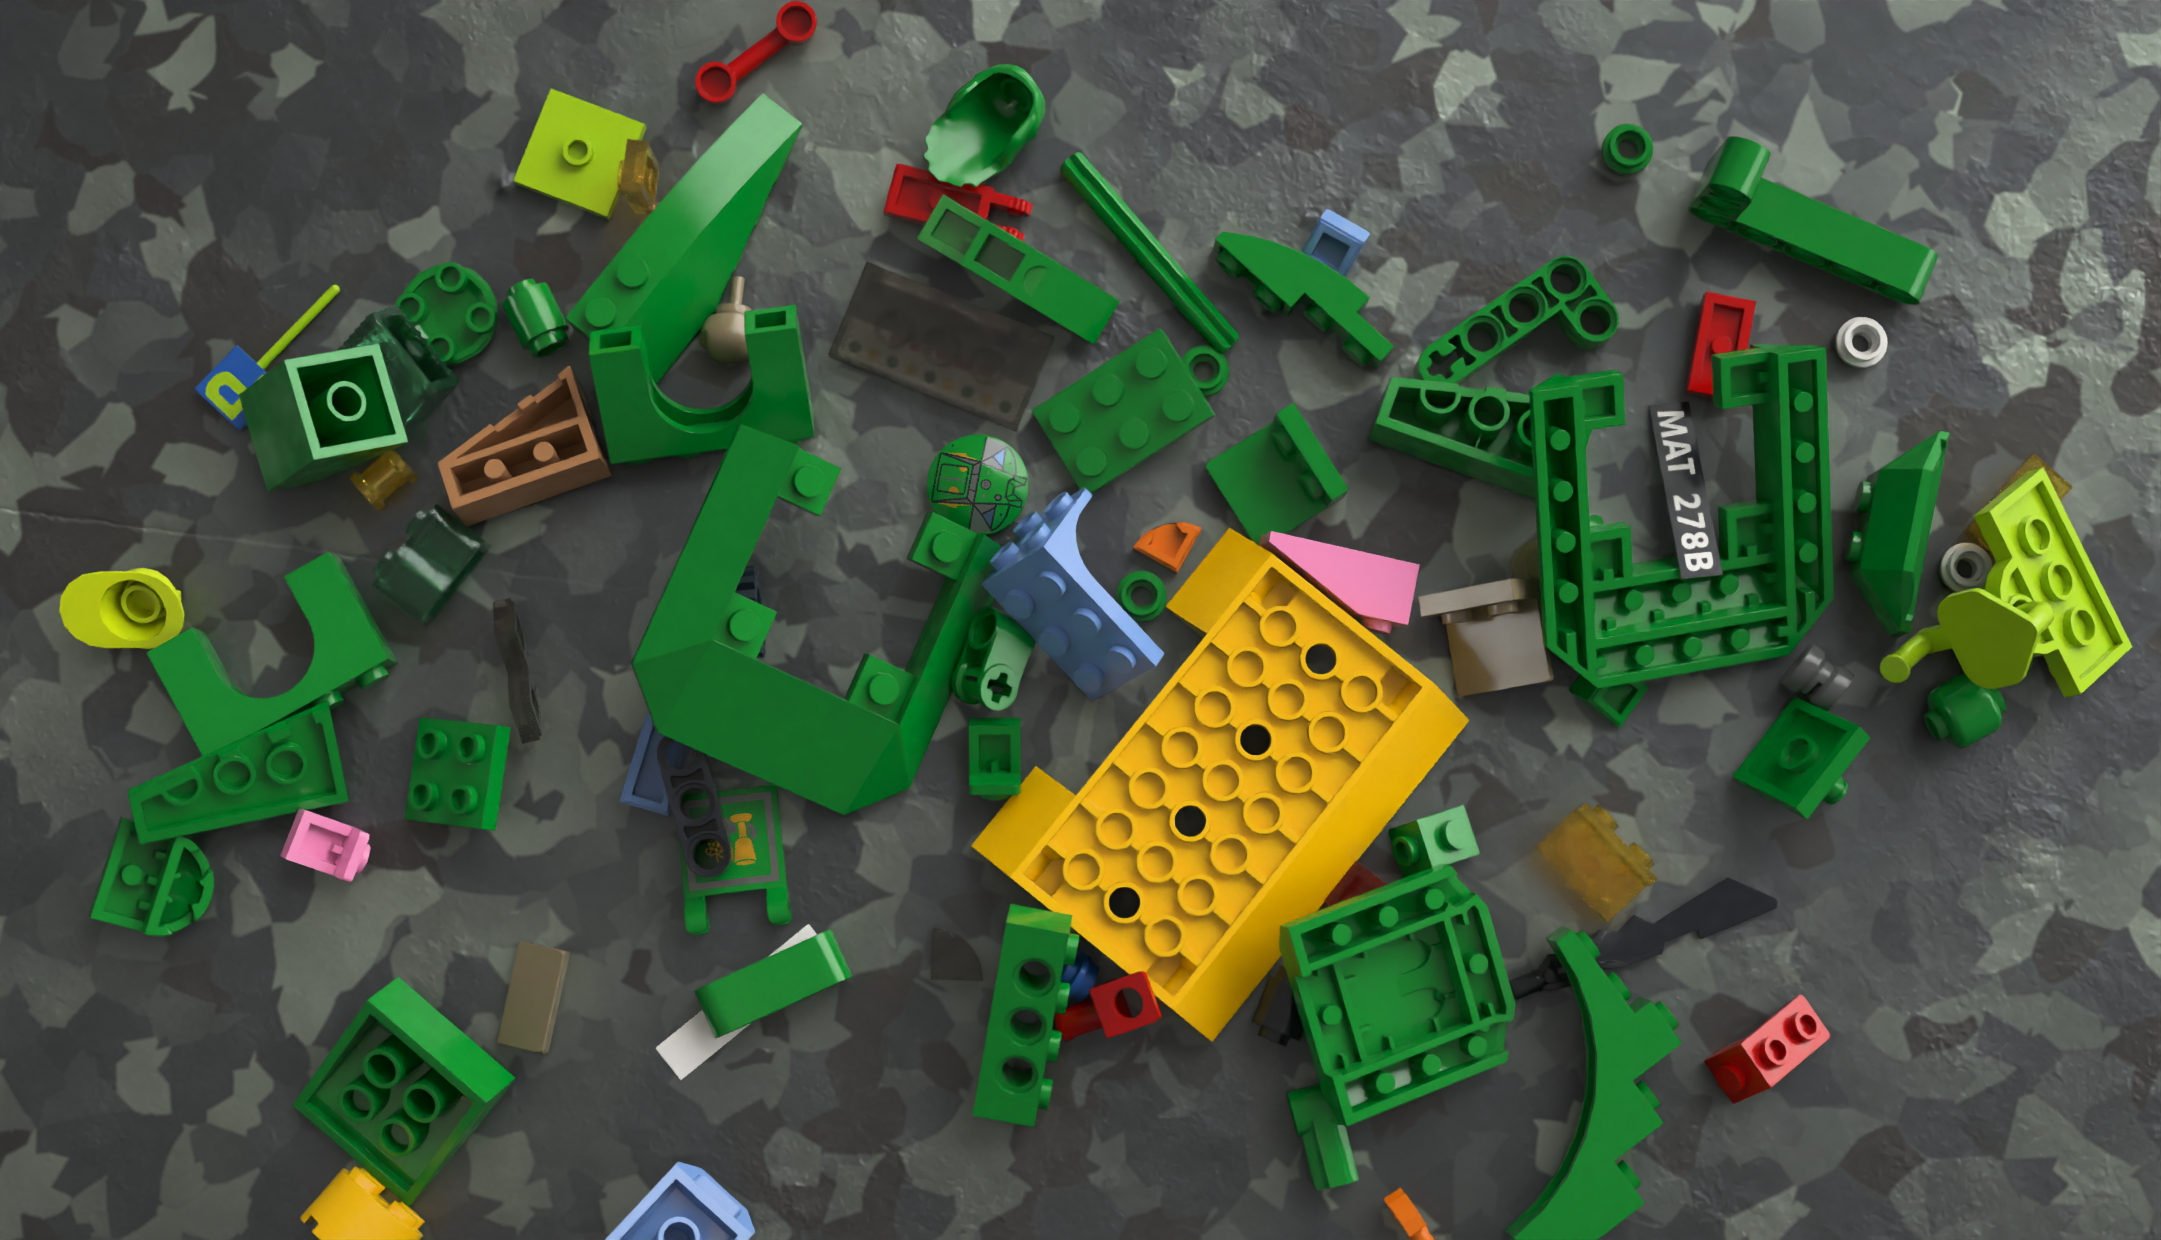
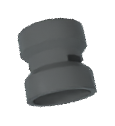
[1781,643,1854,711]

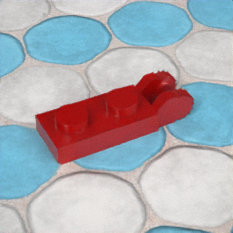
[883,163,1033,241]

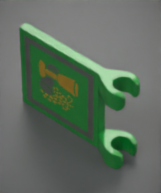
[678,785,792,936]

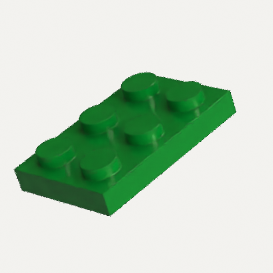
[1032,328,1216,494]

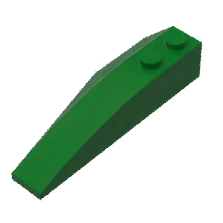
[565,93,803,385]

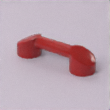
[695,1,817,104]

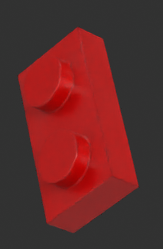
[1685,291,1756,399]

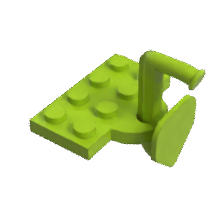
[1880,467,2132,698]

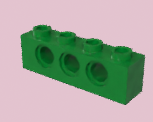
[972,904,1080,1127]

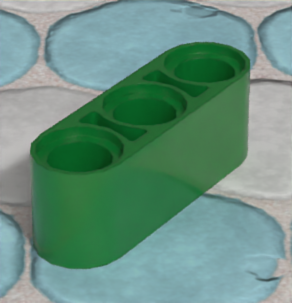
[694,929,853,1039]

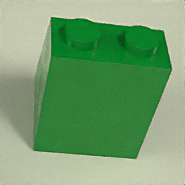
[239,344,408,492]

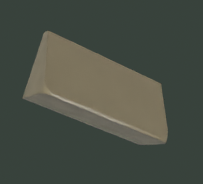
[497,941,571,1054]

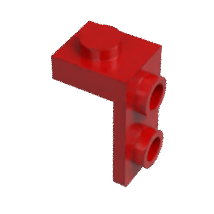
[1704,995,1830,1104]

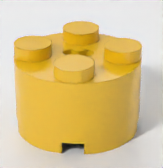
[300,1166,425,1240]

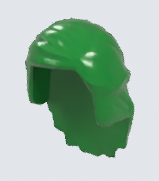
[924,64,1046,188]

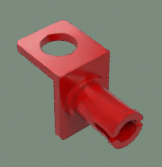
[1055,971,1162,1041]

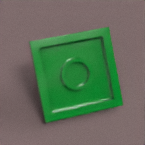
[1732,696,1871,819]

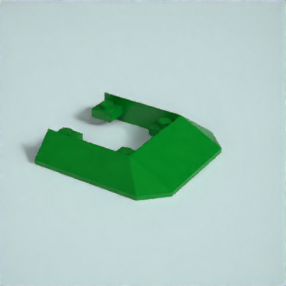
[1529,344,1834,689]
[631,424,1002,815]

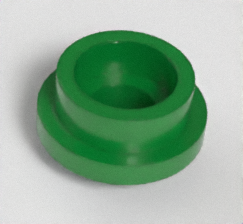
[1602,124,1653,175]
[1181,346,1229,397]
[1116,571,1167,623]

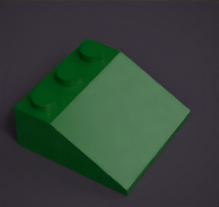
[293,977,515,1206]

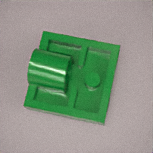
[404,717,511,831]

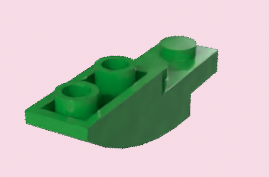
[917,195,1120,345]
[1213,231,1394,370]

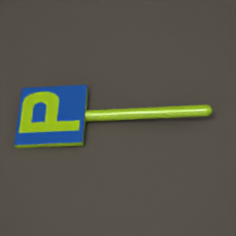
[195,285,340,431]

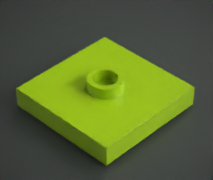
[513,88,647,220]

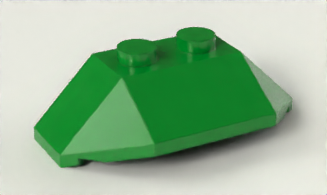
[1844,431,1950,637]

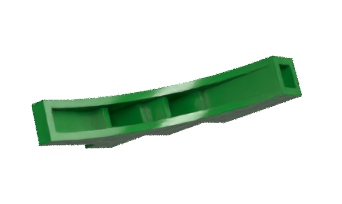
[1504,926,1682,1240]

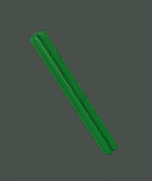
[1060,152,1239,354]

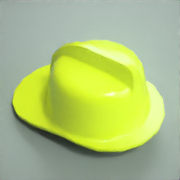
[59,568,185,649]

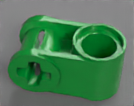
[951,606,1036,711]

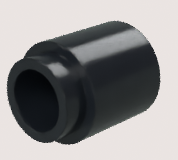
[1251,965,1304,1047]

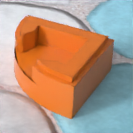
[1133,522,1202,574]

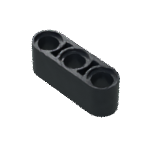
[657,736,734,878]

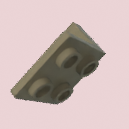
[1418,578,1554,696]

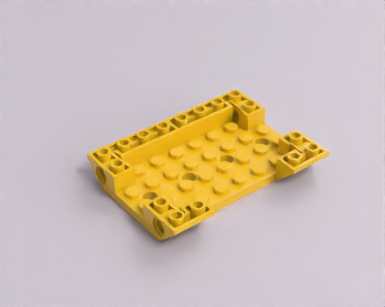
[971,528,1470,1042]

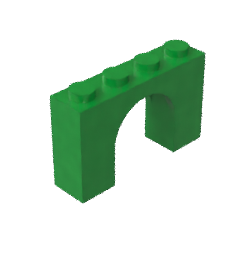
[588,305,814,465]
[147,551,398,756]

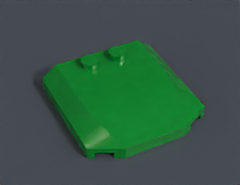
[1279,864,1516,1127]

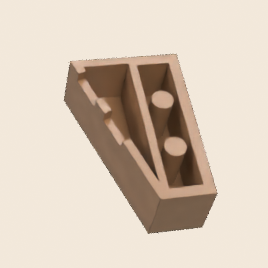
[438,365,612,527]

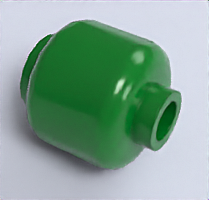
[1924,673,2006,749]

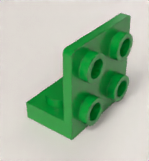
[1205,403,1349,545]

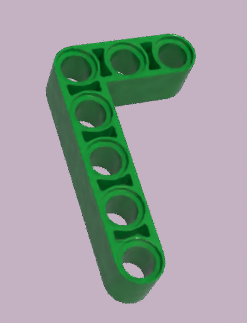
[1689,136,1938,305]

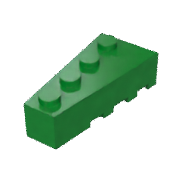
[1367,377,1592,499]

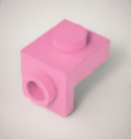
[280,808,370,883]

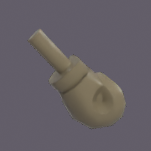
[699,276,752,364]

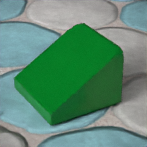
[1569,675,1649,728]

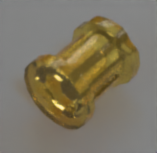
[349,449,419,511]

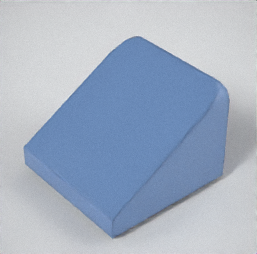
[1301,209,1370,277]

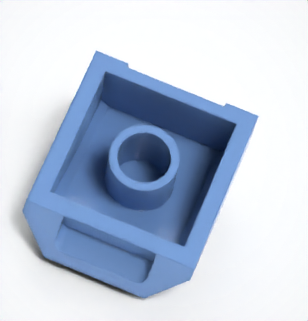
[605,1162,755,1240]

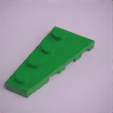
[128,700,349,844]

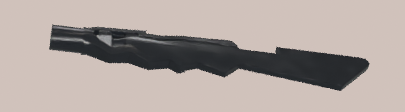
[1509,877,1778,1000]

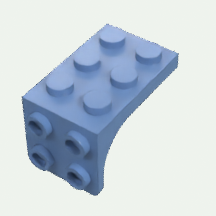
[981,488,1165,701]

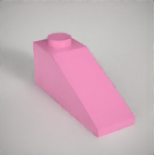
[1259,531,1420,635]

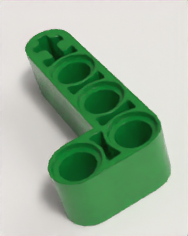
[1413,255,1619,385]

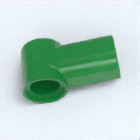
[1286,1083,1359,1191]

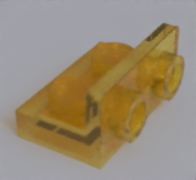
[1534,803,1657,922]

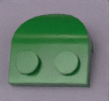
[88,816,214,936]

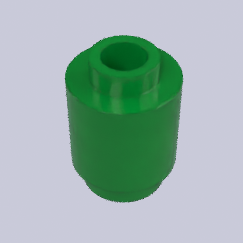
[502,279,570,359]

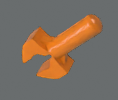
[1383,1187,1435,1240]

